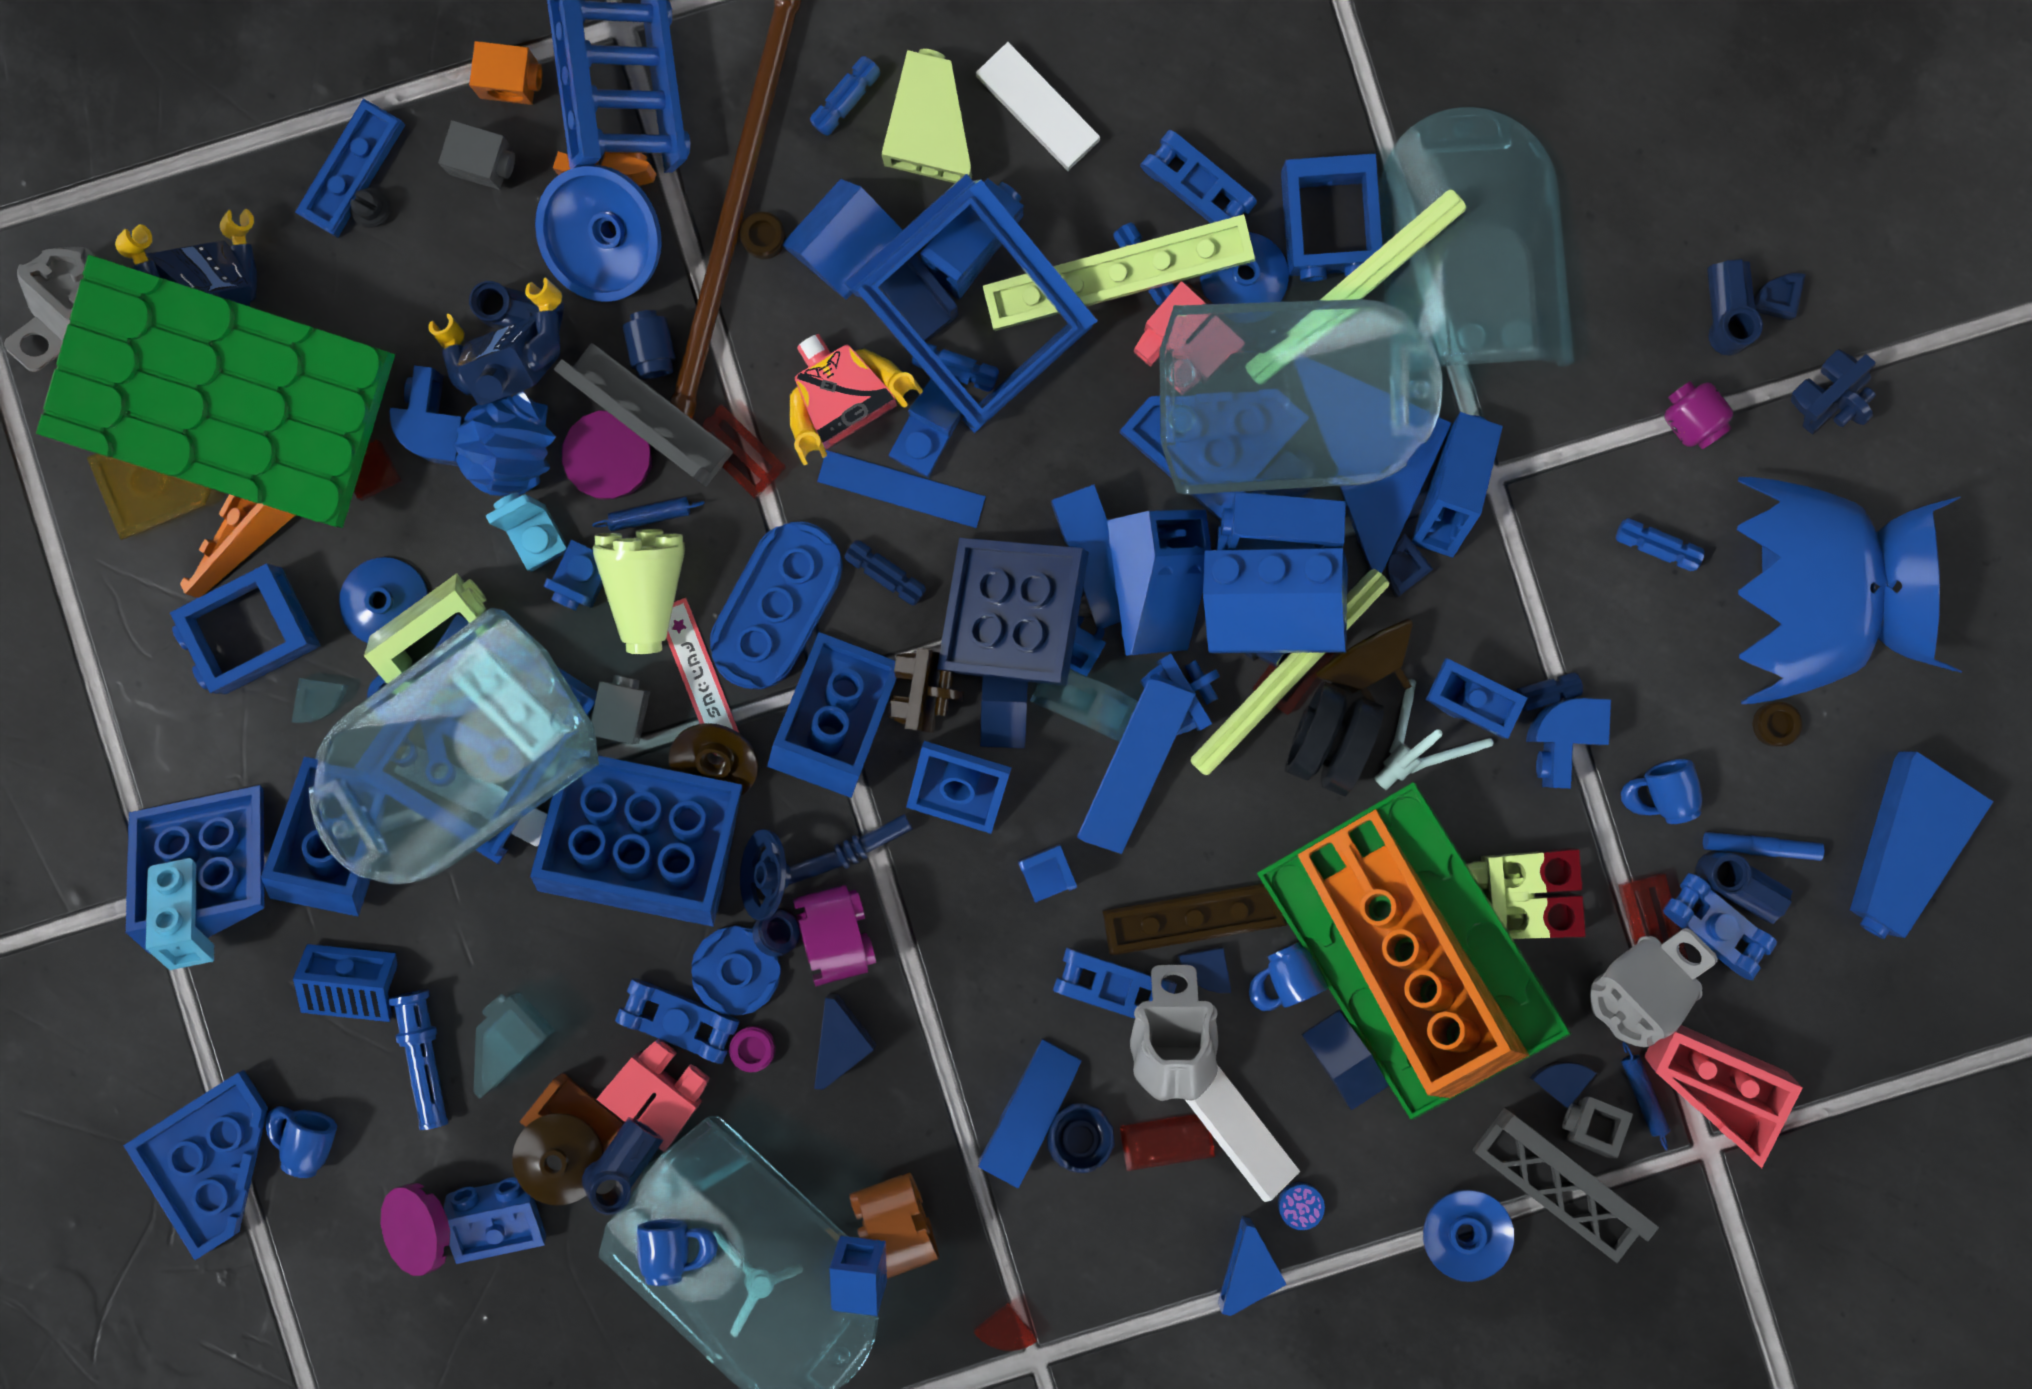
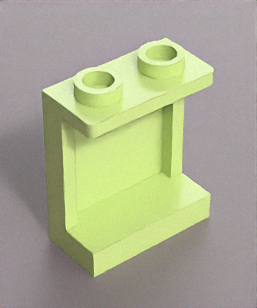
[364,573,486,692]

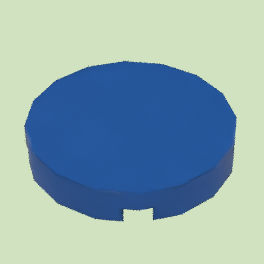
[691,925,782,1015]

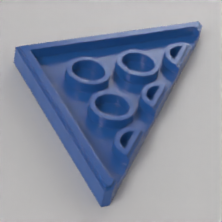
[1291,352,1452,573]

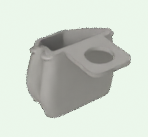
[4,247,95,372]
[1590,928,1718,1047]
[1130,965,1219,1101]

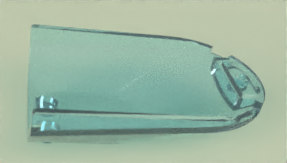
[1379,107,1574,377]
[1159,299,1443,494]
[309,608,599,884]
[598,1116,879,1389]

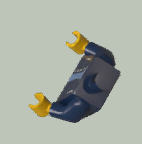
[115,209,257,307]
[429,277,562,405]

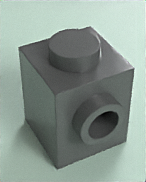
[438,120,515,190]
[588,675,651,745]
[1562,1097,1633,1158]

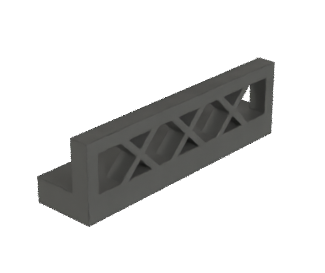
[553,343,733,487]
[1472,1108,1659,1263]

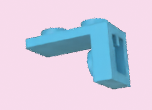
[486,493,568,572]
[146,858,214,970]

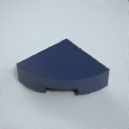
[1754,273,1806,320]
[1386,534,1433,598]
[1178,947,1231,993]
[1530,1062,1596,1108]

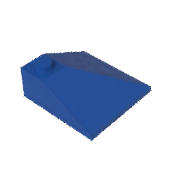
[125,785,264,954]

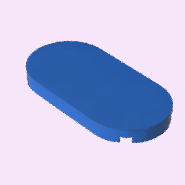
[710,521,843,689]

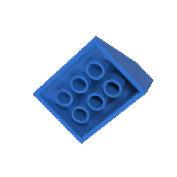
[530,749,742,927]

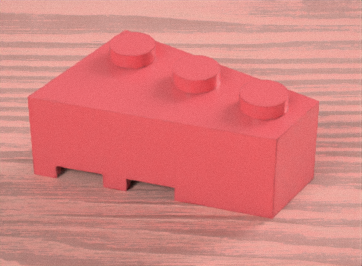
[1644,1025,1803,1168]

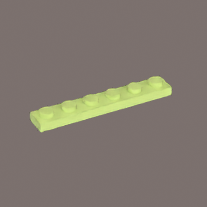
[983,214,1255,331]

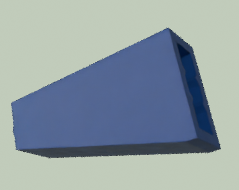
[1850,752,1993,939]

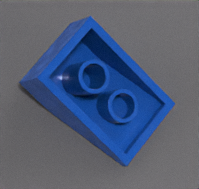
[767,632,897,798]
[261,757,390,917]

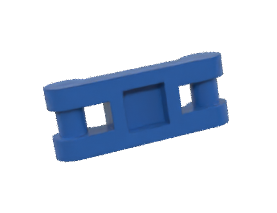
[1140,130,1257,223]
[1663,873,1777,980]
[1053,947,1177,1018]
[615,978,740,1064]

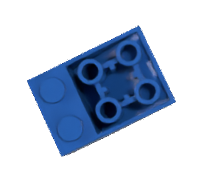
[1107,510,1212,656]

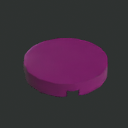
[562,411,652,500]
[381,1183,451,1276]

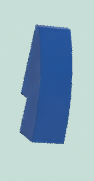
[1051,485,1121,630]
[978,1039,1082,1188]

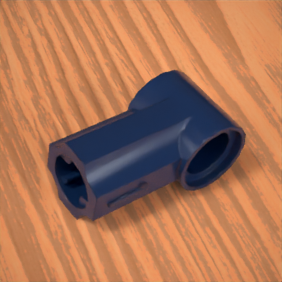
[1707,259,1763,356]
[469,281,564,332]
[1695,851,1793,924]
[582,1117,664,1215]

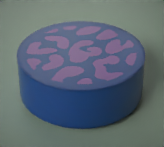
[1278,1182,1325,1230]

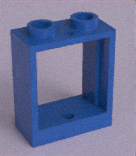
[1281,154,1383,282]
[1216,492,1346,550]
[170,563,321,694]

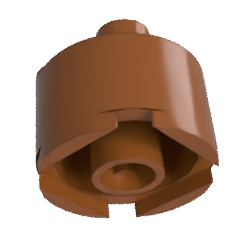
[849,1173,939,1279]

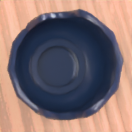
[1047,1103,1115,1173]

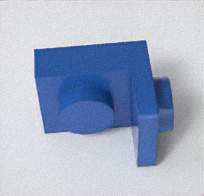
[544,540,603,611]

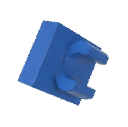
[1070,615,1106,677]

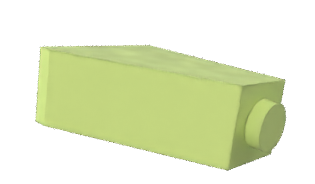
[882,49,972,183]

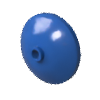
[535,165,662,302]

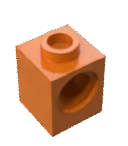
[469,41,543,105]

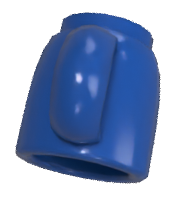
[1620,759,1703,824]
[1249,942,1328,1011]
[265,1106,338,1178]
[637,1219,718,1286]

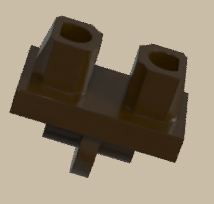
[887,648,964,733]

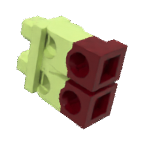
[1467,848,1586,939]

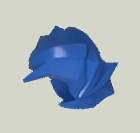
[453,390,556,497]

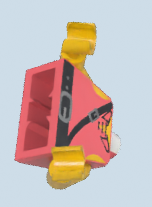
[790,334,923,465]

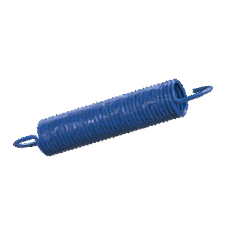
[592,496,705,532]
[1621,1041,1671,1151]

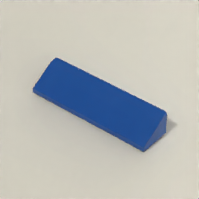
[1077,674,1196,854]

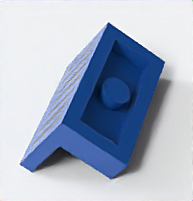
[293,944,398,1022]

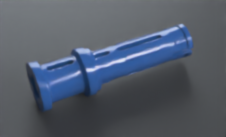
[388,989,449,1130]

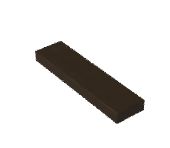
[1102,883,1287,956]

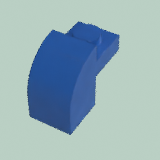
[390,365,467,466]
[1526,698,1611,789]

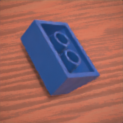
[1203,548,1348,653]

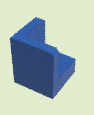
[1018,844,1077,903]
[829,1236,887,1316]

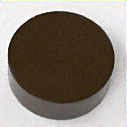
[740,212,786,259]
[1752,702,1802,747]

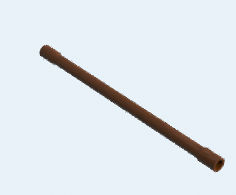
[669,0,802,420]

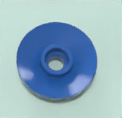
[1200,232,1289,321]
[339,557,429,643]
[1423,1190,1514,1282]

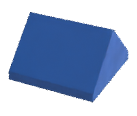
[783,179,902,300]
[906,741,1011,834]

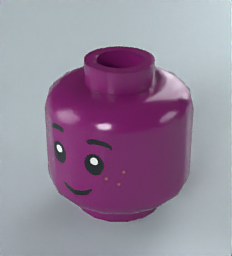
[1664,381,1733,449]

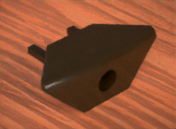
[1316,618,1413,702]

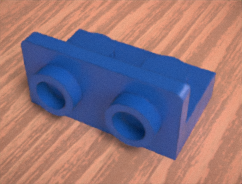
[443,1177,546,1264]

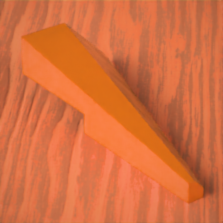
[180,452,367,598]

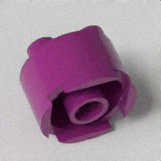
[793,884,876,987]

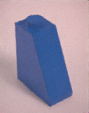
[920,178,1024,300]
[1411,412,1503,558]

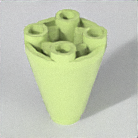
[593,529,685,654]

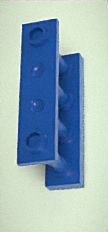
[547,0,690,173]

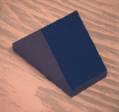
[980,677,1028,748]
[814,993,877,1090]
[1301,1010,1389,1111]

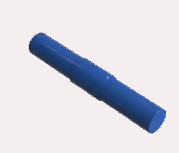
[1703,832,1824,861]

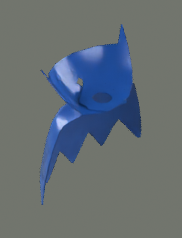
[1737,477,1963,704]

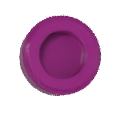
[729,1026,776,1072]

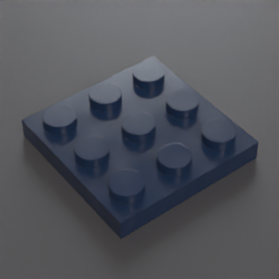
[937,538,1089,686]

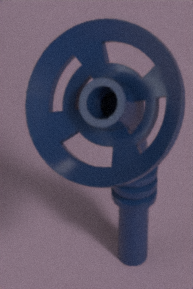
[740,814,913,920]

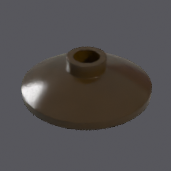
[669,723,759,796]
[512,1113,604,1205]

